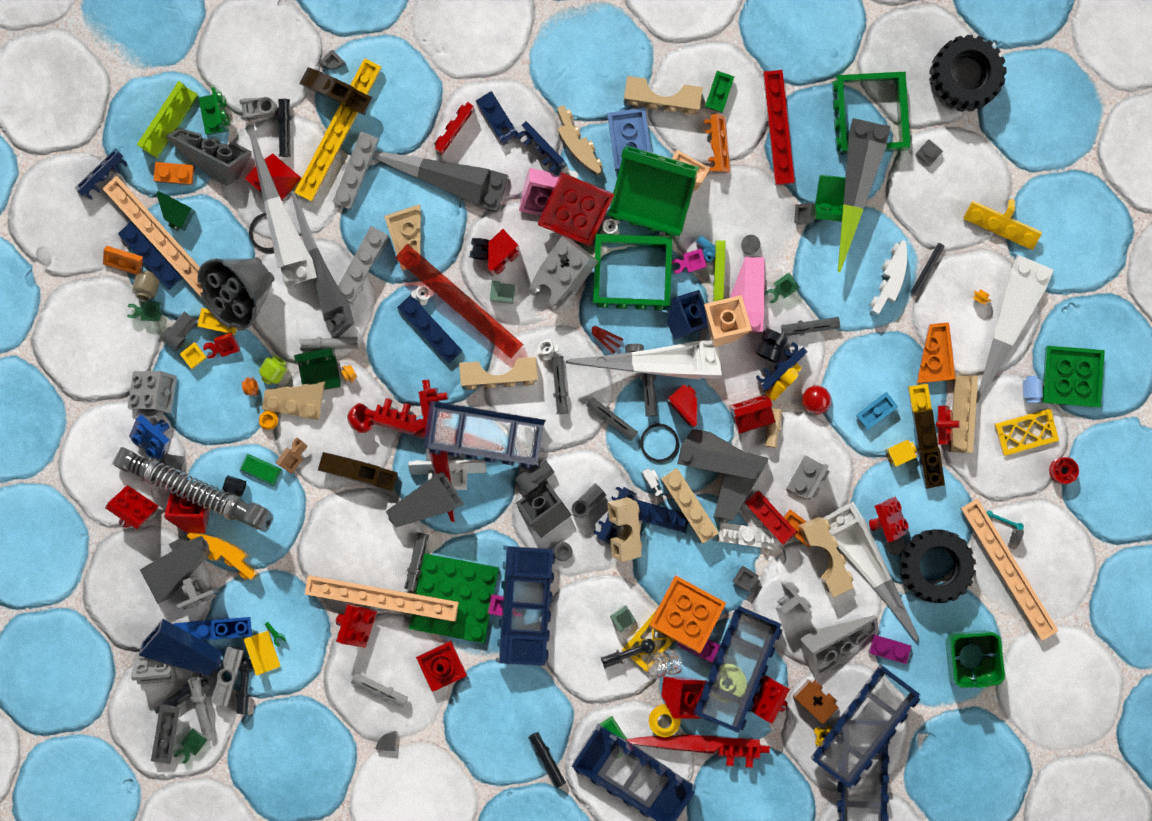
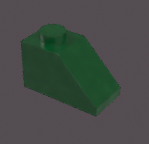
[156,191,195,231]

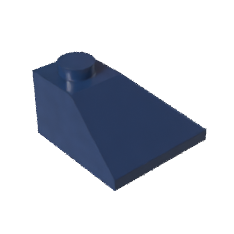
[667,290,708,340]

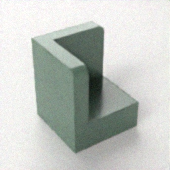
[490,280,515,304]
[610,604,636,632]

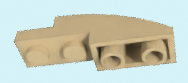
[557,105,603,176]

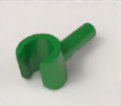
[264,622,286,647]

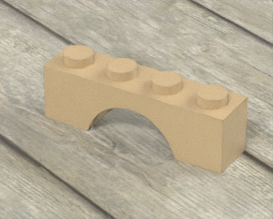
[623,76,703,115]
[459,357,538,390]
[660,468,719,543]
[798,516,854,598]

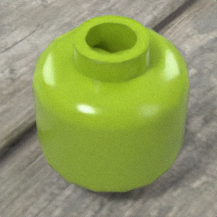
[259,355,287,385]

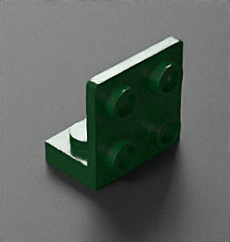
[294,348,341,390]

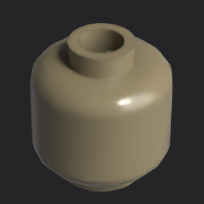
[132,271,160,301]

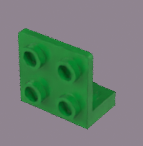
[198,87,231,136]
[815,175,845,222]

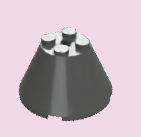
[197,257,275,331]

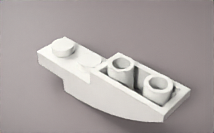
[869,240,907,316]

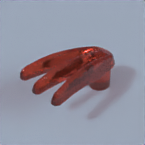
[591,326,623,353]

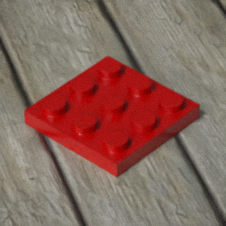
[538,172,614,246]

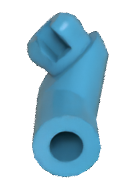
[695,235,715,262]

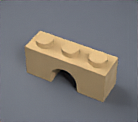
[607,497,642,562]

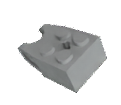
[529,236,598,311]

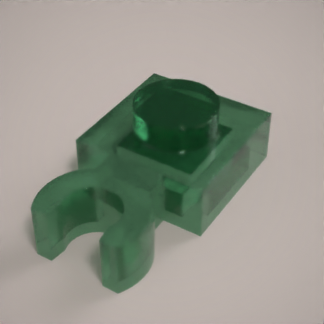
[764,272,800,304]
[127,301,162,322]
[174,728,209,764]

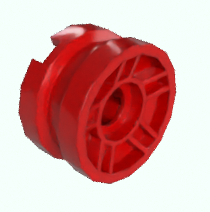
[1049,457,1079,484]

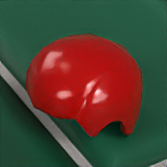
[802,385,832,415]
[347,403,375,433]

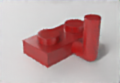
[936,406,960,445]

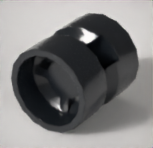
[754,328,788,363]

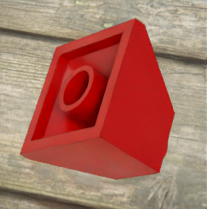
[245,153,301,201]
[666,384,697,428]
[164,489,209,533]
[661,676,706,719]

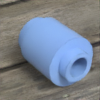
[1023,376,1043,403]

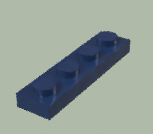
[117,221,183,290]
[397,295,463,364]

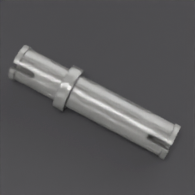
[300,337,358,351]
[351,672,408,708]
[188,677,214,735]

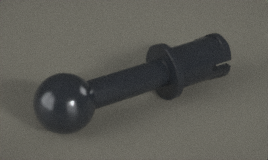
[600,639,655,669]
[236,658,253,715]

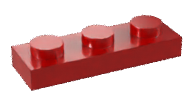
[434,101,475,156]
[745,490,798,545]

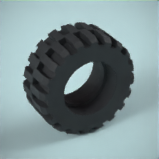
[929,35,1007,112]
[898,529,976,604]

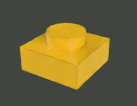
[180,342,207,369]

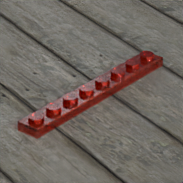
[395,244,524,358]

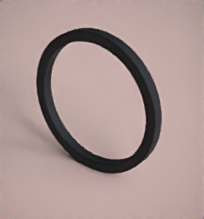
[249,213,274,251]
[640,424,679,462]

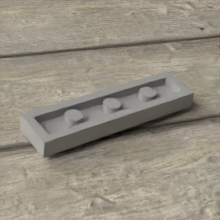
[332,131,380,210]

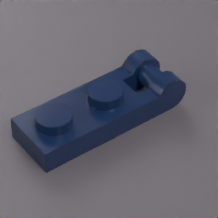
[476,91,518,146]

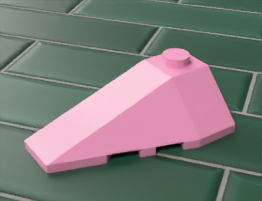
[519,168,559,215]
[730,257,764,334]

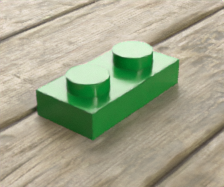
[704,71,735,113]

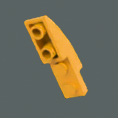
[187,533,259,580]

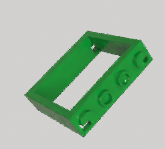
[832,71,910,154]
[593,234,672,311]

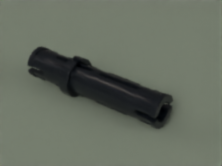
[277,98,292,157]
[154,674,208,714]
[528,731,566,788]

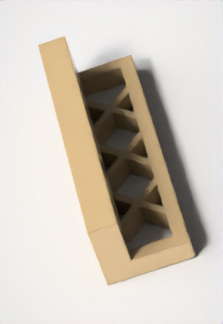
[949,375,978,453]

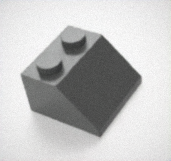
[516,480,572,538]

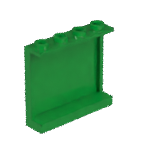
[606,145,700,237]

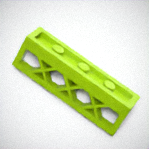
[137,81,199,159]

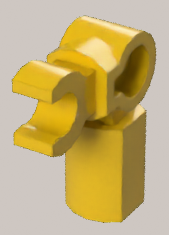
[766,363,802,401]

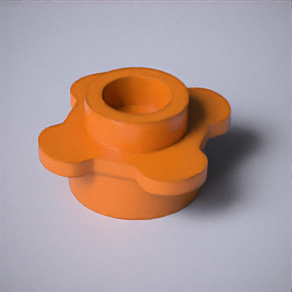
[242,377,259,396]

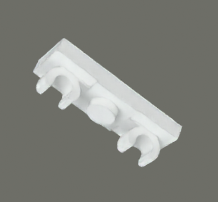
[718,522,777,549]

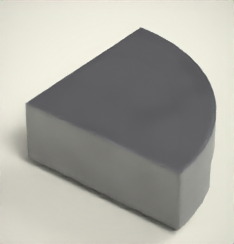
[319,49,346,69]
[164,454,184,475]
[1008,529,1025,549]
[376,731,397,751]

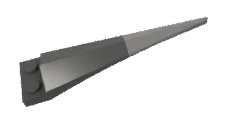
[372,151,509,212]
[291,191,355,338]

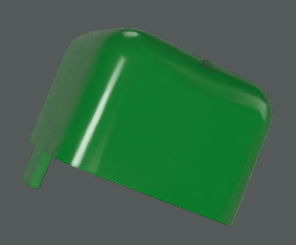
[945,630,1005,688]

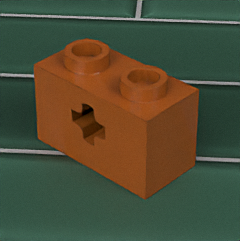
[793,679,839,724]

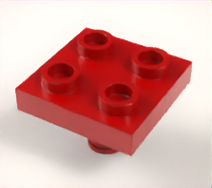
[105,485,159,529]
[869,496,909,542]
[336,604,377,648]
[416,640,467,692]
[751,675,790,724]

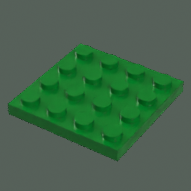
[409,553,499,643]

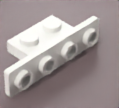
[408,459,486,490]

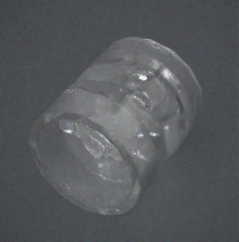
[647,649,682,679]

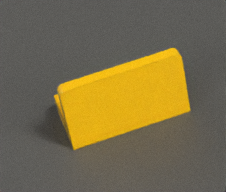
[244,631,281,676]

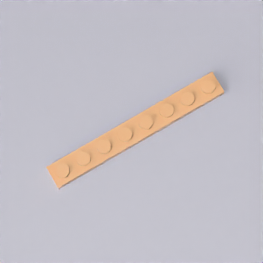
[102,176,203,298]
[960,499,1058,641]
[305,575,459,621]

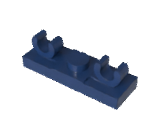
[517,121,567,173]
[75,148,128,200]
[756,342,808,393]
[594,487,637,545]
[635,499,688,533]

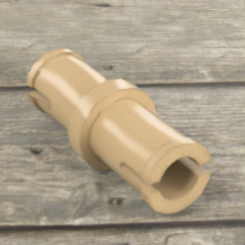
[765,408,783,448]

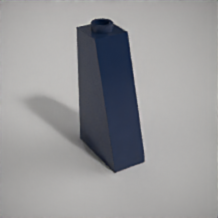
[139,619,222,676]

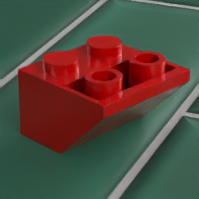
[488,229,520,276]

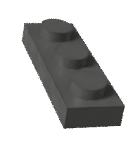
[151,704,180,764]

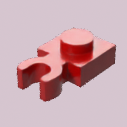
[203,332,240,359]

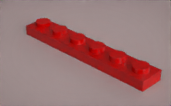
[763,70,795,186]

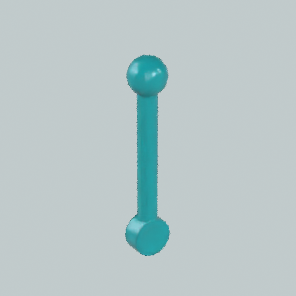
[986,510,1024,530]

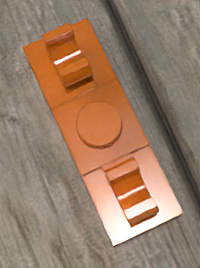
[704,114,730,174]

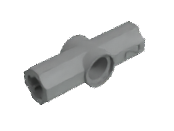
[211,646,244,707]

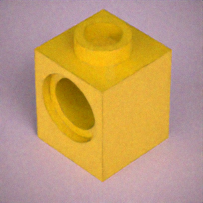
[885,440,917,467]

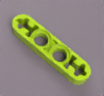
[713,240,726,302]

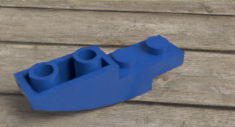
[173,617,252,640]

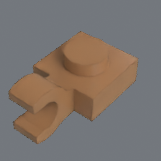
[275,438,308,474]

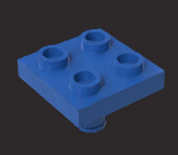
[129,415,170,461]

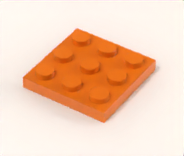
[648,575,726,654]

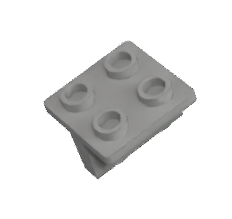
[176,576,220,610]
[775,580,812,615]
[131,651,177,684]

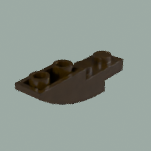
[299,67,374,116]
[912,408,945,489]
[317,452,398,491]

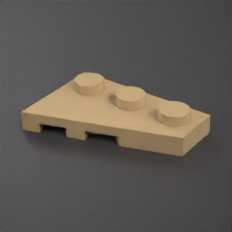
[384,204,421,271]
[262,382,325,420]

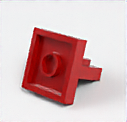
[729,395,776,434]

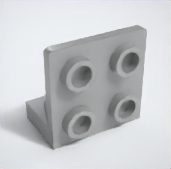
[128,371,177,414]
[786,455,830,500]

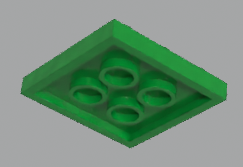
[1042,345,1105,408]

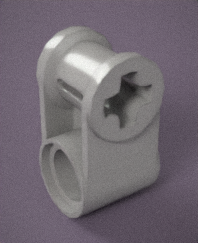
[239,97,278,121]

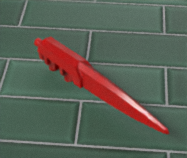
[418,379,455,522]
[364,398,505,451]
[626,735,770,768]

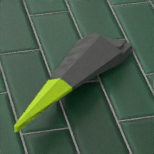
[838,118,891,273]

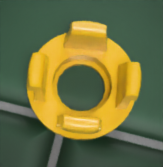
[648,704,681,737]

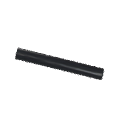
[910,243,945,296]

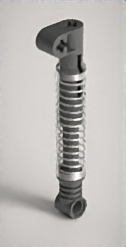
[112,447,273,532]

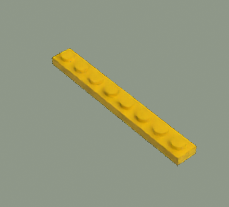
[294,58,382,202]

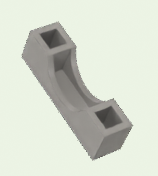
[338,226,390,305]

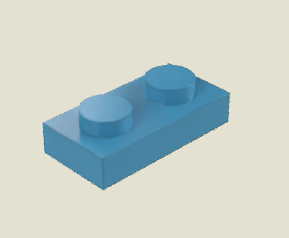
[856,392,898,430]

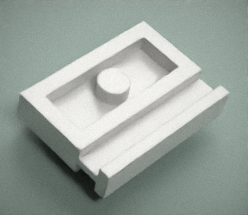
[641,468,663,496]

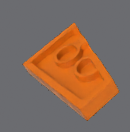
[916,322,955,384]

